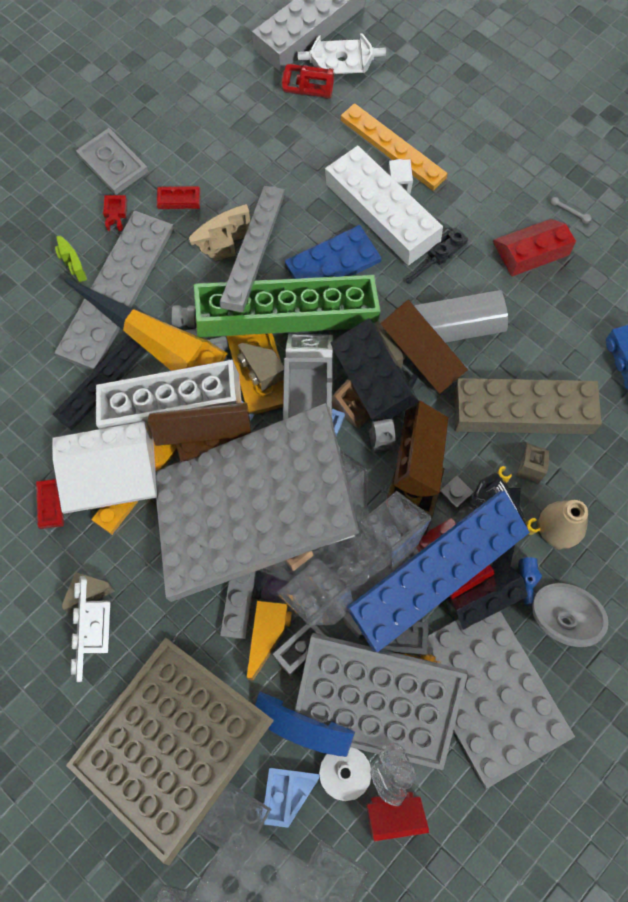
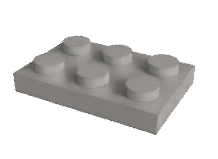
[76,128,149,195]

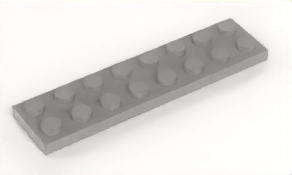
[54,210,174,371]

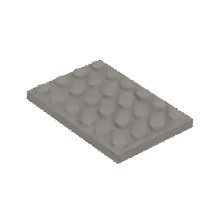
[410,611,575,789]
[295,633,468,770]

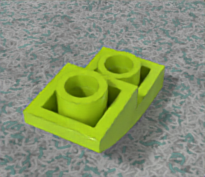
[55,236,88,282]

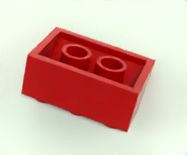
[493,219,576,277]

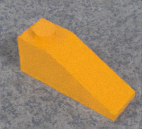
[247,601,292,680]

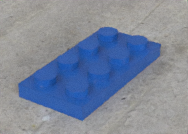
[285,225,381,279]

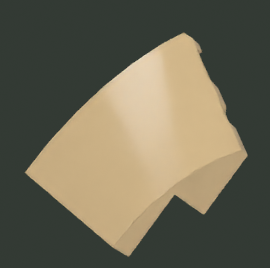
[189,204,250,261]

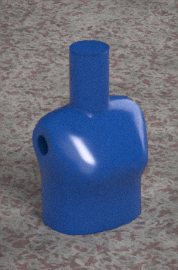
[518,557,542,606]

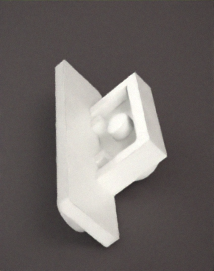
[71,576,110,682]

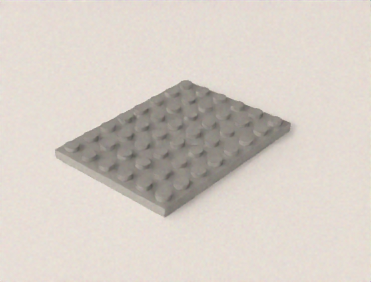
[155,403,359,602]

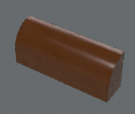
[380,299,468,394]
[394,400,449,496]
[148,402,251,446]

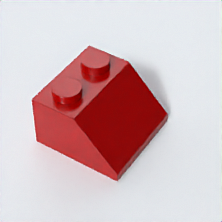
[366,791,429,841]

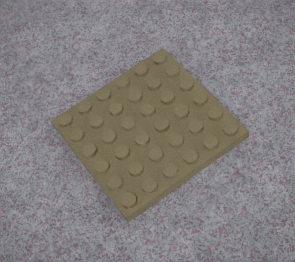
[66,638,274,866]

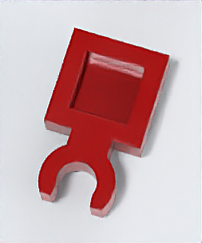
[103,195,127,231]

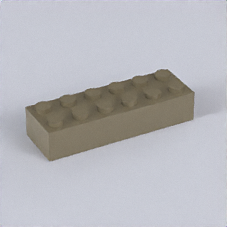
[454,378,602,434]

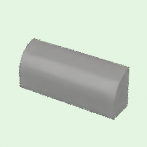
[415,290,508,343]

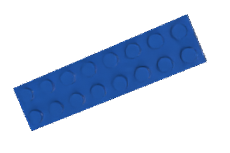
[346,491,530,653]

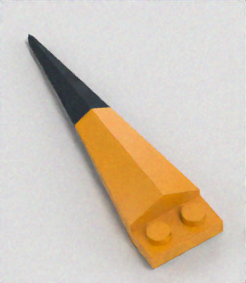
[64,279,228,371]

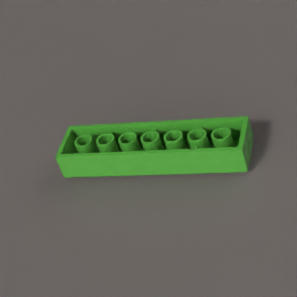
[194,275,381,337]

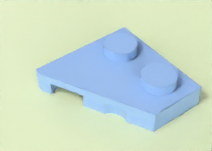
[262,768,320,828]

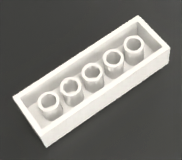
[325,146,443,266]
[96,360,242,430]

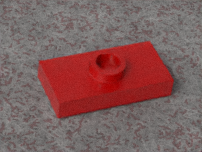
[157,186,201,209]
[36,479,64,529]

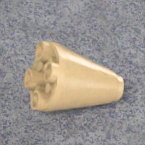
[537,500,588,550]

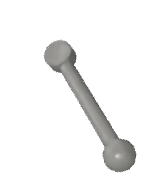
[551,197,591,224]

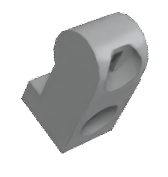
[368,419,395,453]

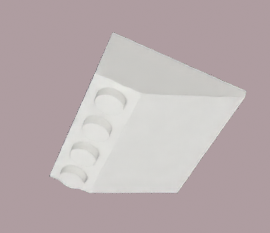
[53,421,157,514]

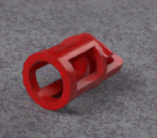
[282,64,334,99]

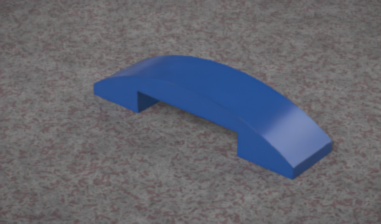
[255,692,355,757]

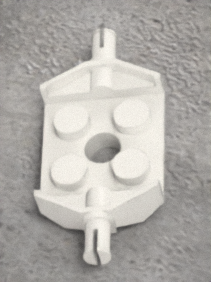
[298,33,386,74]

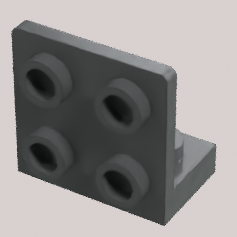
[382,618,428,655]

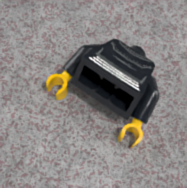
[464,466,540,535]

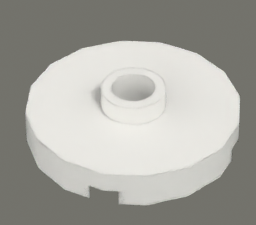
[319,747,372,801]

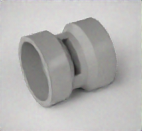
[172,305,197,328]

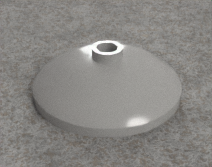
[532,583,608,647]

